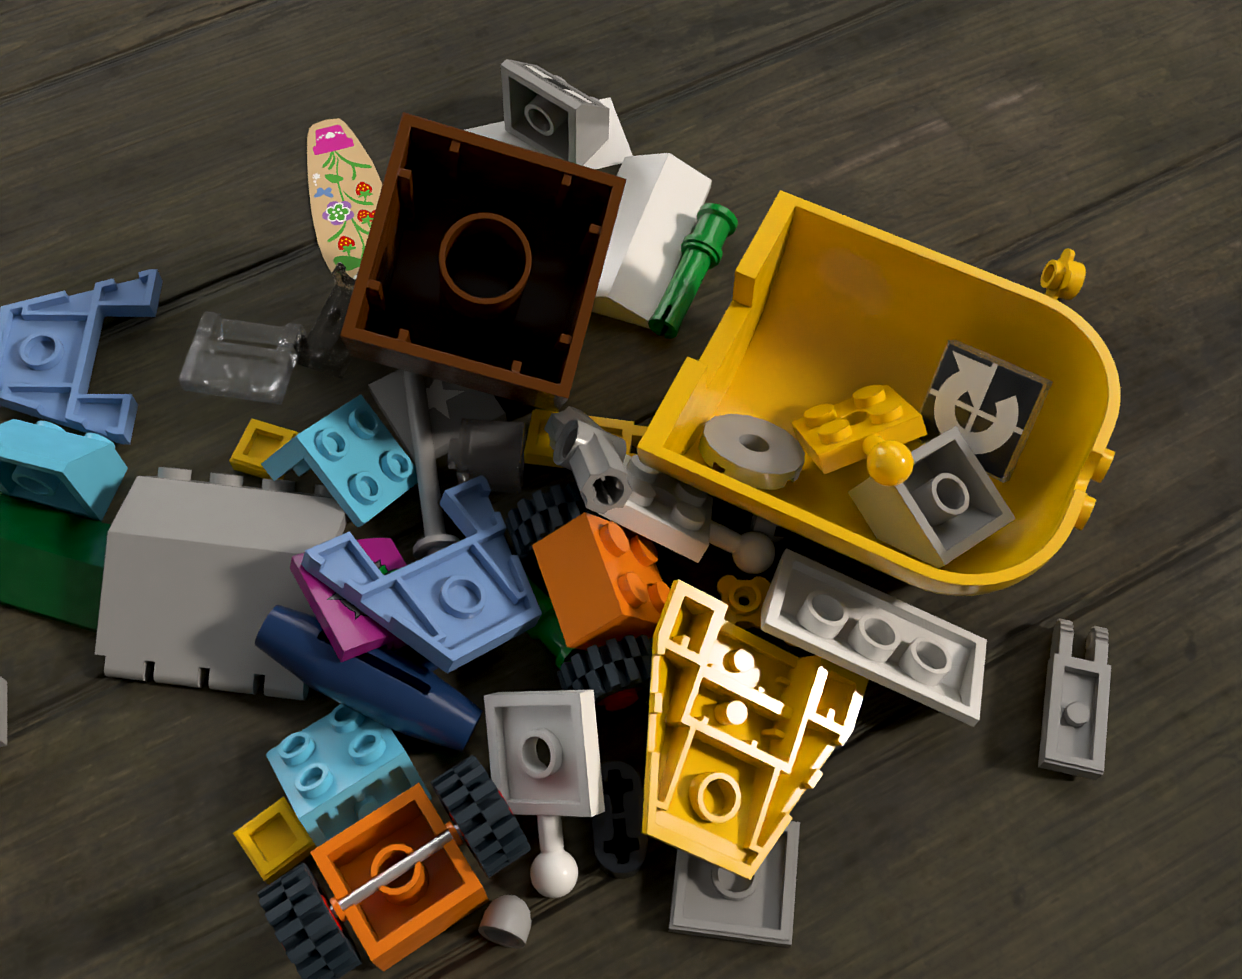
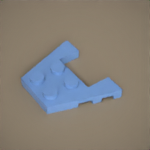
[0,269,163,444]
[301,475,542,674]

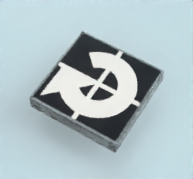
[915,339,1053,483]

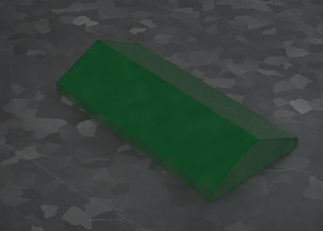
[0,493,111,633]

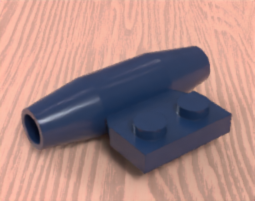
[255,605,483,753]

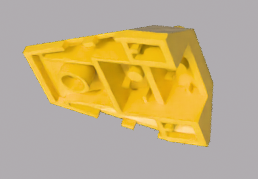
[642,579,869,880]

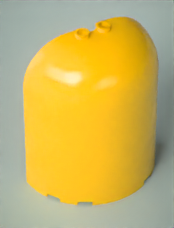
[637,190,1121,596]

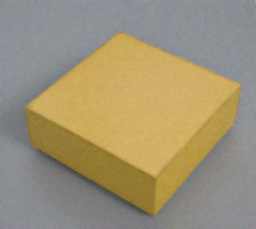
[229,418,299,480]
[233,797,317,885]

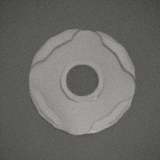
[698,414,805,490]

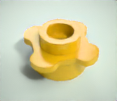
[1040,248,1086,300]
[717,575,770,629]

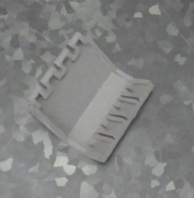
[95,467,351,701]

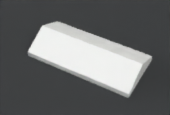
[591,153,712,329]
[761,548,987,727]

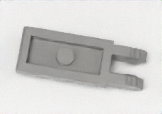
[1038,618,1111,780]

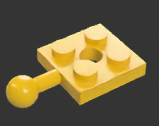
[791,385,927,486]

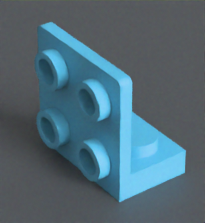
[261,394,418,527]
[266,704,432,847]

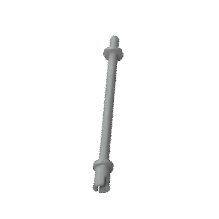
[403,370,460,560]

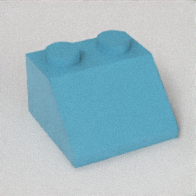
[0,419,128,522]

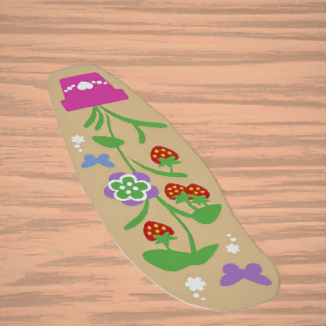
[307,118,382,293]

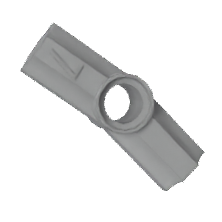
[544,406,633,514]

